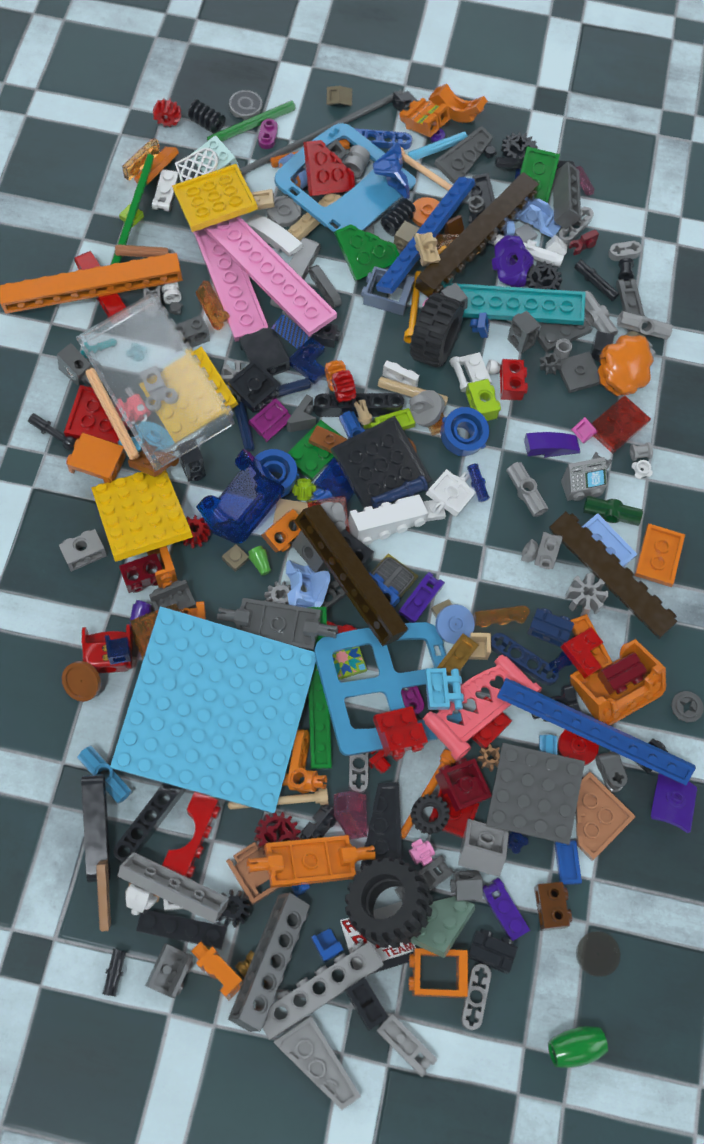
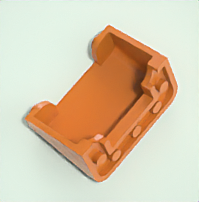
[570,639,666,726]

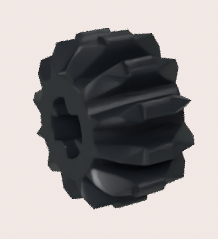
[218,889,252,928]

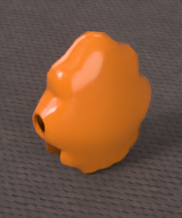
[597,335,654,396]

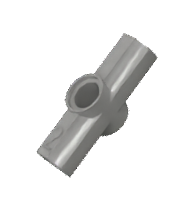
[585,291,618,337]
[617,311,673,340]
[506,462,548,517]

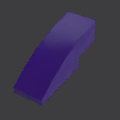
[524,432,581,458]

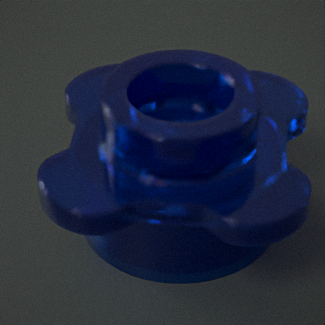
[507,832,529,854]

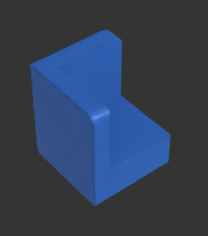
[311,929,343,963]

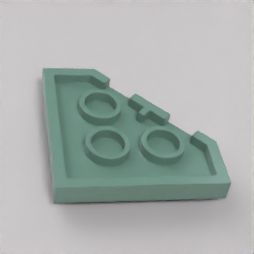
[395,896,475,958]

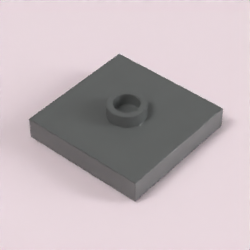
[558,352,601,393]

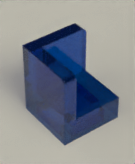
[105,635,131,665]

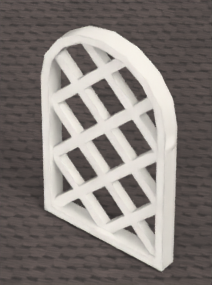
[175,148,218,182]

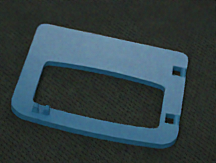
[274,123,416,232]

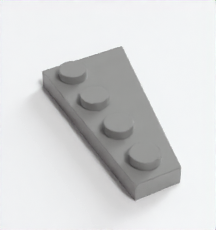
[273,1016,361,1110]

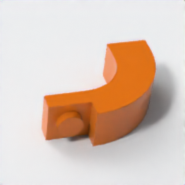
[428,84,487,123]

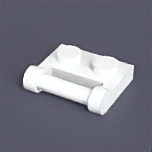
[449,352,492,392]

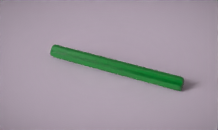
[207,100,296,142]

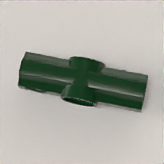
[583,496,643,526]

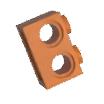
[261,509,301,553]

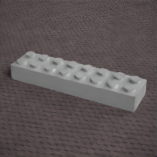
[118,852,229,923]

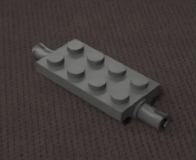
[217,598,338,651]

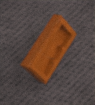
[309,425,348,453]

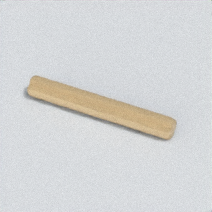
[378,377,448,406]

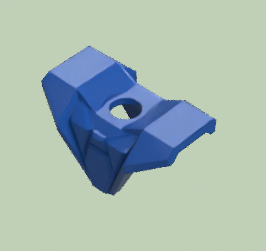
[373,142,410,199]

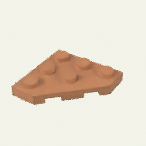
[575,772,636,861]

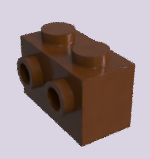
[534,882,572,931]

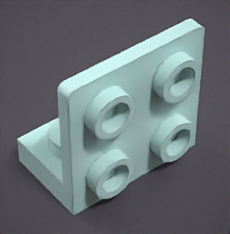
[191,135,240,173]

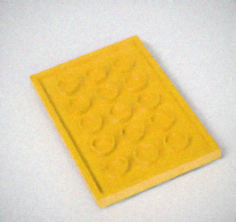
[91,470,193,562]

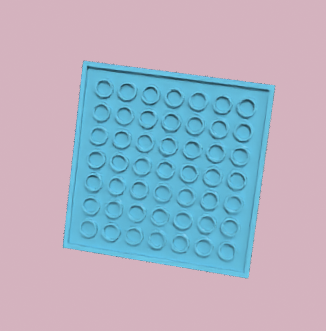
[110,606,316,813]

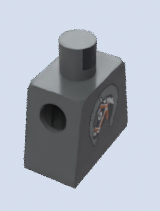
[57,343,92,387]

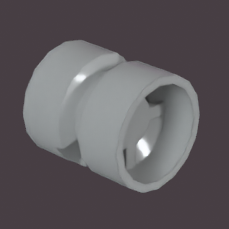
[343,145,370,179]

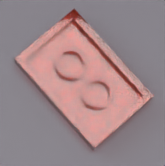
[591,395,651,454]

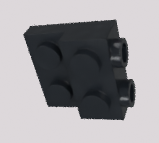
[228,359,280,413]

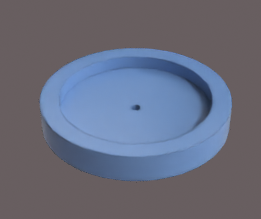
[435,604,475,644]

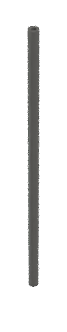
[239,90,403,175]

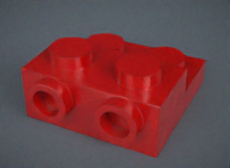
[373,706,428,757]

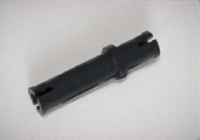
[574,259,620,301]

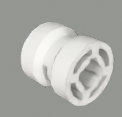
[161,282,181,304]

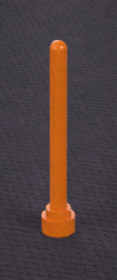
[401,749,456,839]

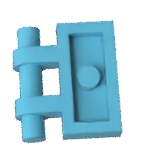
[425,668,464,710]

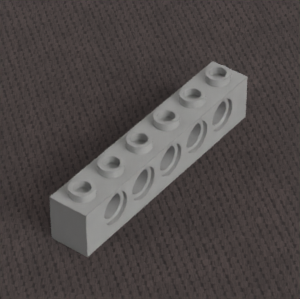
[263,941,384,1040]

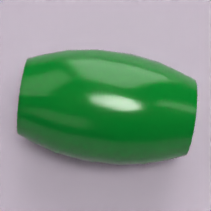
[548,1026,608,1068]

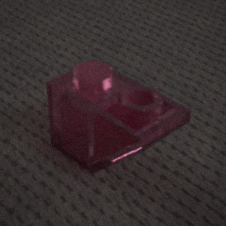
[334,791,367,840]

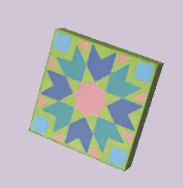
[332,647,367,680]

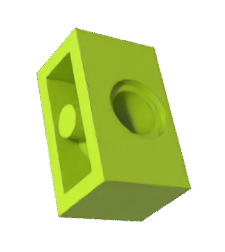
[465,379,501,421]

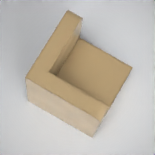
[469,633,491,660]

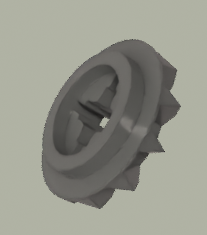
[671,691,704,723]

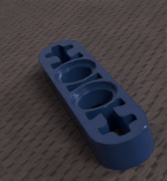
[491,633,559,686]

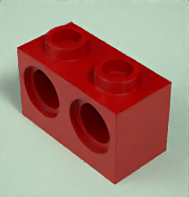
[500,359,528,400]

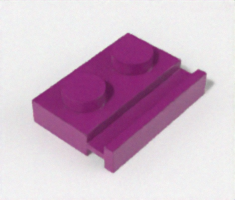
[248,398,291,442]

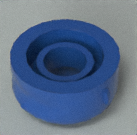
[440,407,489,456]
[248,449,300,499]

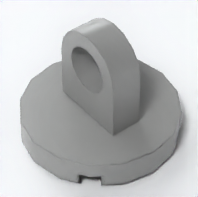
[409,390,445,427]

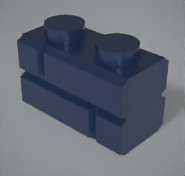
[527,608,574,647]

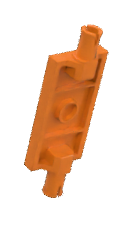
[246,835,375,888]

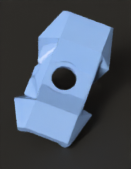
[515,198,561,238]
[286,560,331,608]

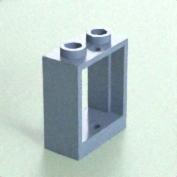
[361,266,415,316]

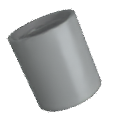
[553,339,572,359]

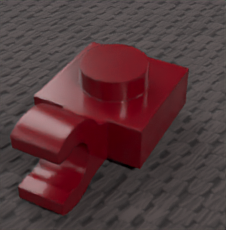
[569,229,599,255]

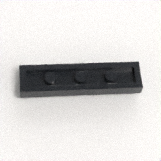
[136,910,227,950]

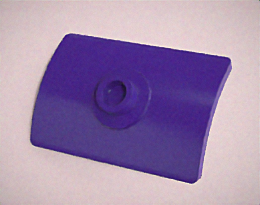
[651,773,697,833]

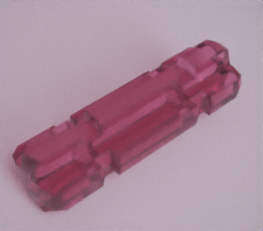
[575,166,595,196]

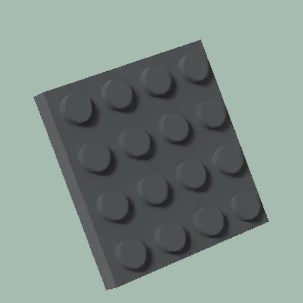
[486,743,585,845]

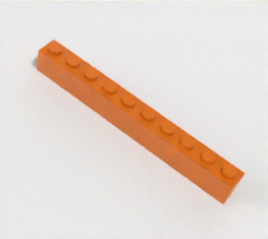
[0,253,183,314]

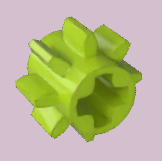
[292,478,316,501]

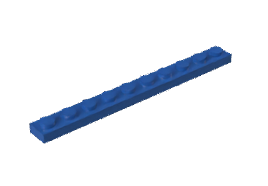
[376,177,475,294]
[497,678,696,785]

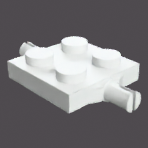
[426,469,476,517]

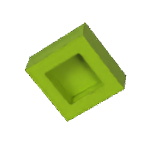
[119,204,144,227]

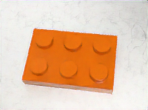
[634,523,685,587]

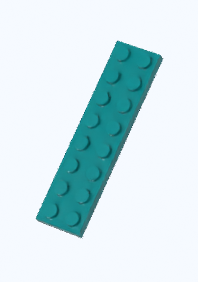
[444,283,586,325]

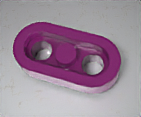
[258,119,278,149]
[401,686,424,716]

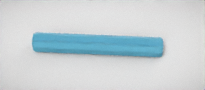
[408,132,468,160]

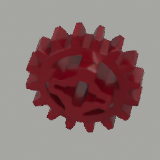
[254,812,301,855]

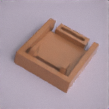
[226,841,281,906]

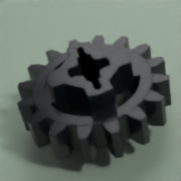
[501,132,538,158]
[525,261,562,290]

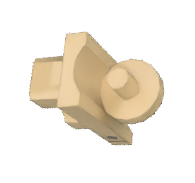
[414,232,441,266]

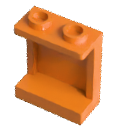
[66,433,127,483]
[147,546,177,588]

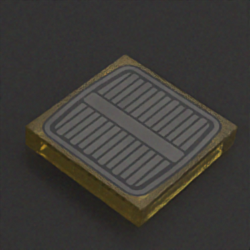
[371,553,418,602]

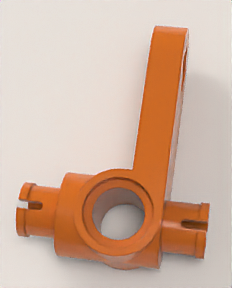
[282,729,327,793]

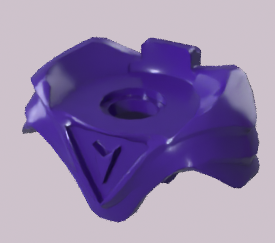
[492,235,534,288]

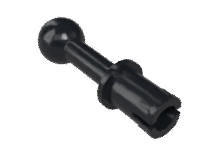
[28,413,77,451]

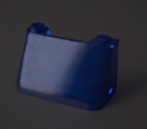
[196,449,285,544]

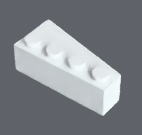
[348,494,428,546]

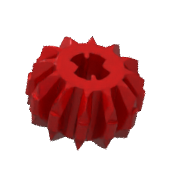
[153,98,181,128]
[332,370,356,402]
[183,515,211,548]

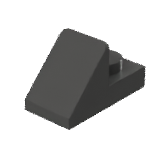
[287,394,316,432]

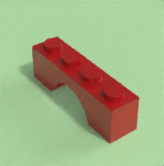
[162,792,221,879]

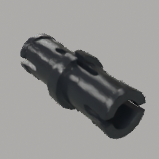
[102,948,127,997]

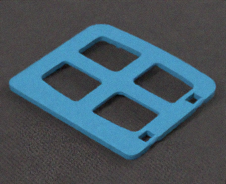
[314,622,462,756]

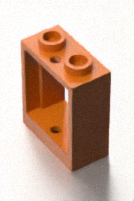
[409,948,468,998]

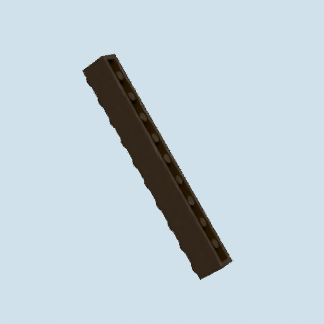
[415,172,539,298]

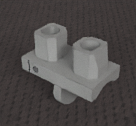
[534,532,562,569]

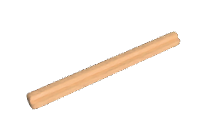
[85,368,139,460]

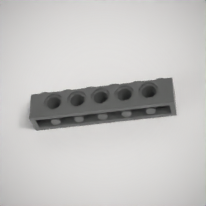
[228,893,310,1032]

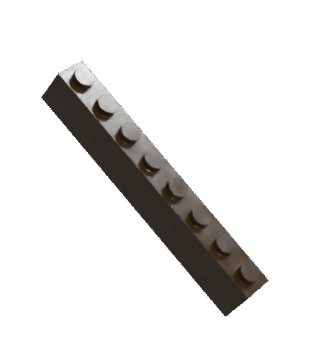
[294,504,408,646]
[549,511,677,639]

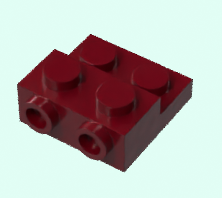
[435,758,492,812]

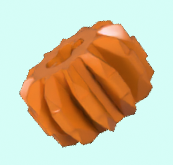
[325,360,346,391]

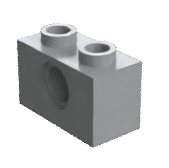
[59,529,107,571]

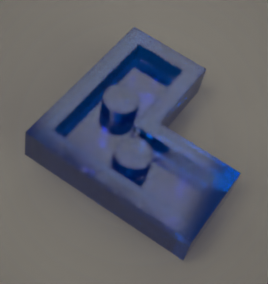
[289,337,325,384]

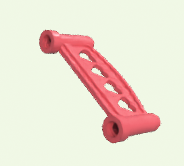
[423,654,542,761]

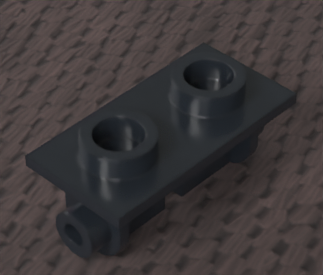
[299,805,339,840]

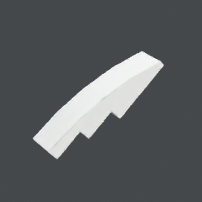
[245,213,302,257]

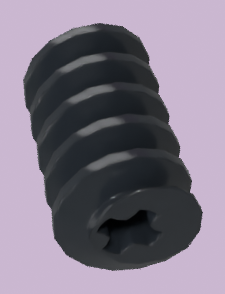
[188,99,226,134]
[381,198,416,236]

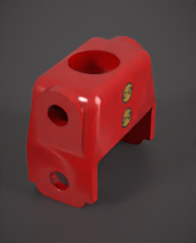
[82,624,133,673]

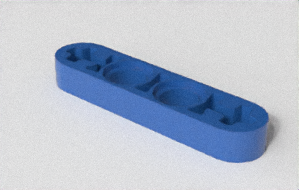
[350,129,412,150]

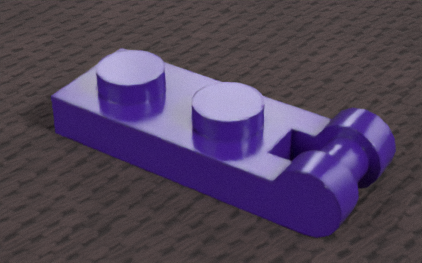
[398,572,445,623]
[482,877,530,941]

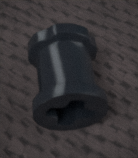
[618,258,634,281]

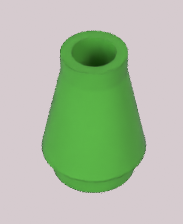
[248,546,271,576]

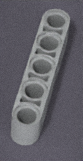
[270,237,321,309]

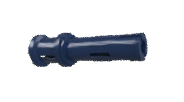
[371,475,428,509]

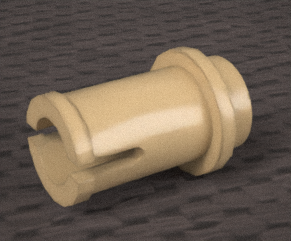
[354,400,372,425]

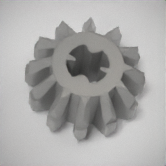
[264,581,291,605]

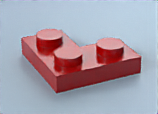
[561,627,604,679]

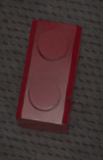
[598,652,647,695]

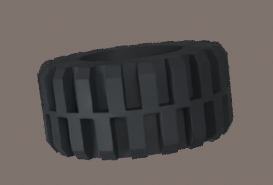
[410,293,464,368]
[345,857,433,948]

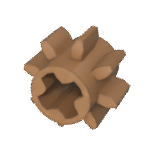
[477,744,500,772]

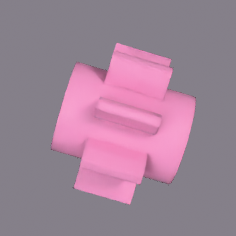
[409,838,435,867]

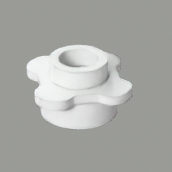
[632,460,653,479]

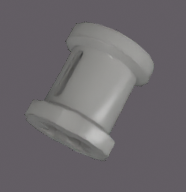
[630,442,653,461]

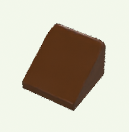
[444,215,464,241]

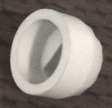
[486,359,500,375]

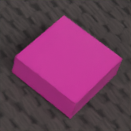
[571,417,598,444]

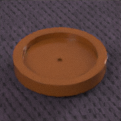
[62,661,101,702]

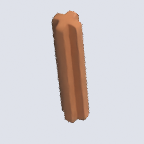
[115,245,168,257]

